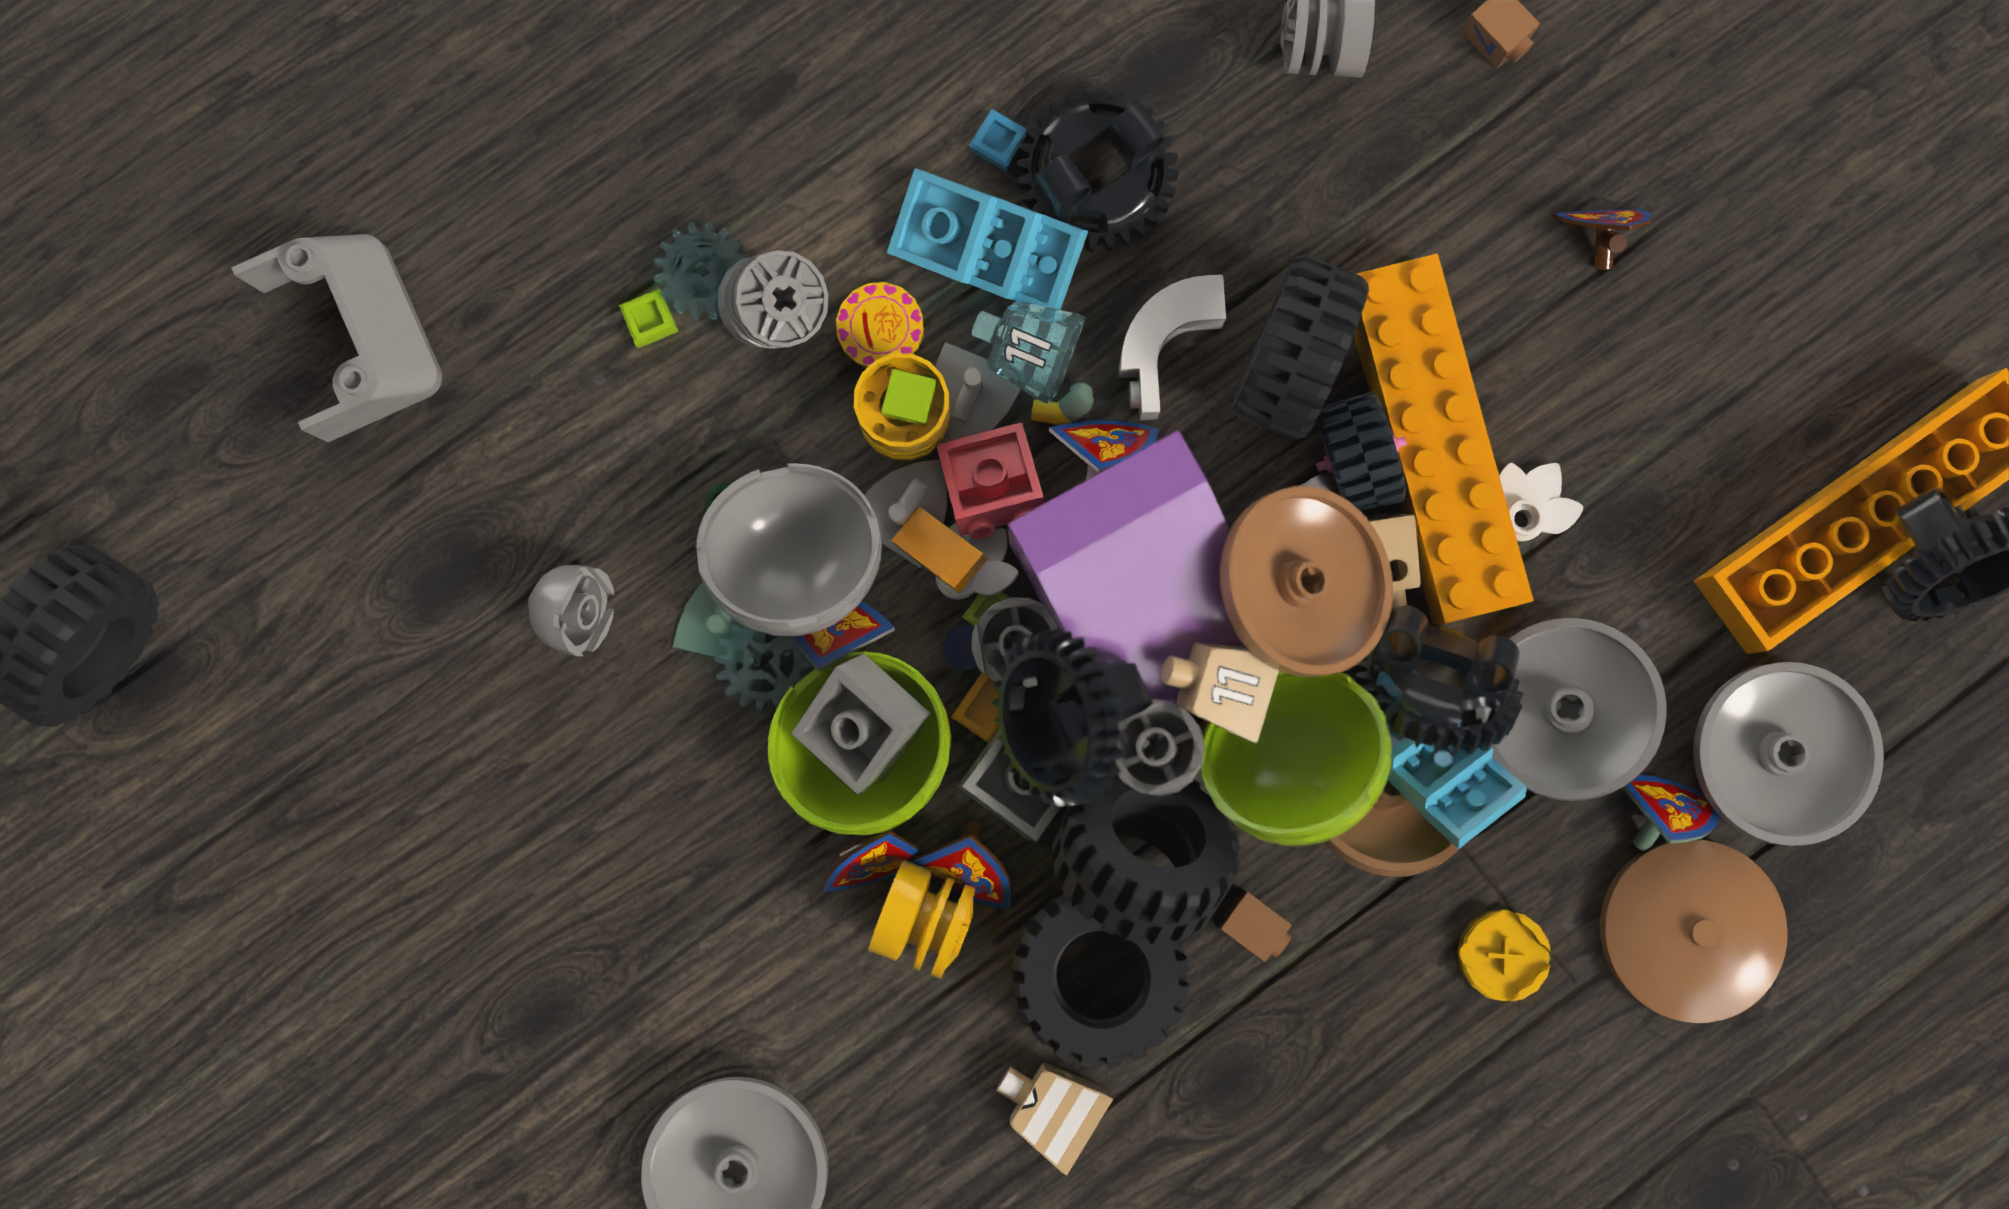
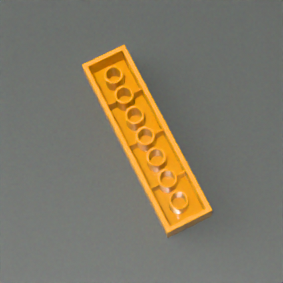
[1354,253,1534,626]
[1693,368,2009,654]

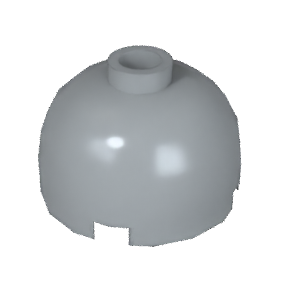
[528,565,614,656]
[972,597,1061,688]
[1116,699,1205,796]

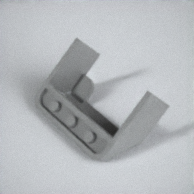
[231,234,442,442]

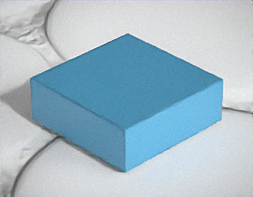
[969,109,1027,172]

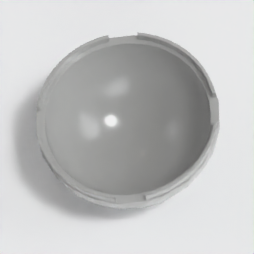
[696,463,882,636]

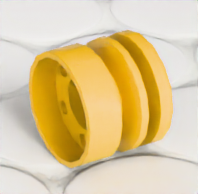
[854,353,950,460]
[868,860,976,979]

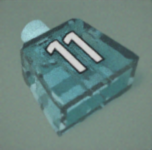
[972,301,1086,404]

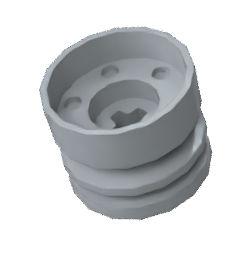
[1281,0,1375,78]
[717,250,829,349]

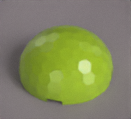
[768,652,951,835]
[1201,671,1391,846]

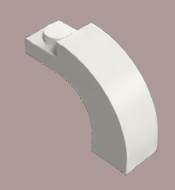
[1119,275,1226,420]

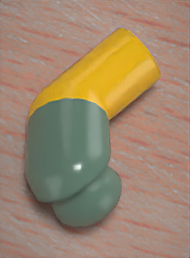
[1031,382,1094,425]

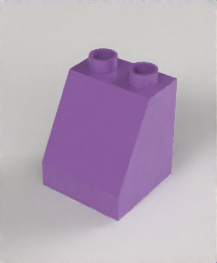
[1008,430,1247,705]

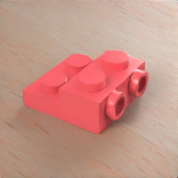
[936,422,1045,539]

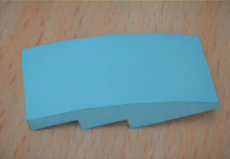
[887,168,1088,316]
[1376,670,1527,849]

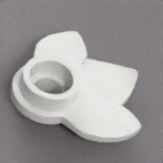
[1499,463,1584,541]
[936,523,1019,599]

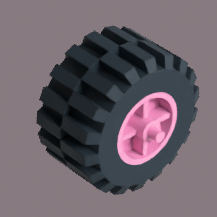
[1316,392,1407,513]

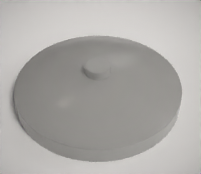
[1476,618,1667,801]
[1693,662,1884,846]
[641,1077,828,1209]

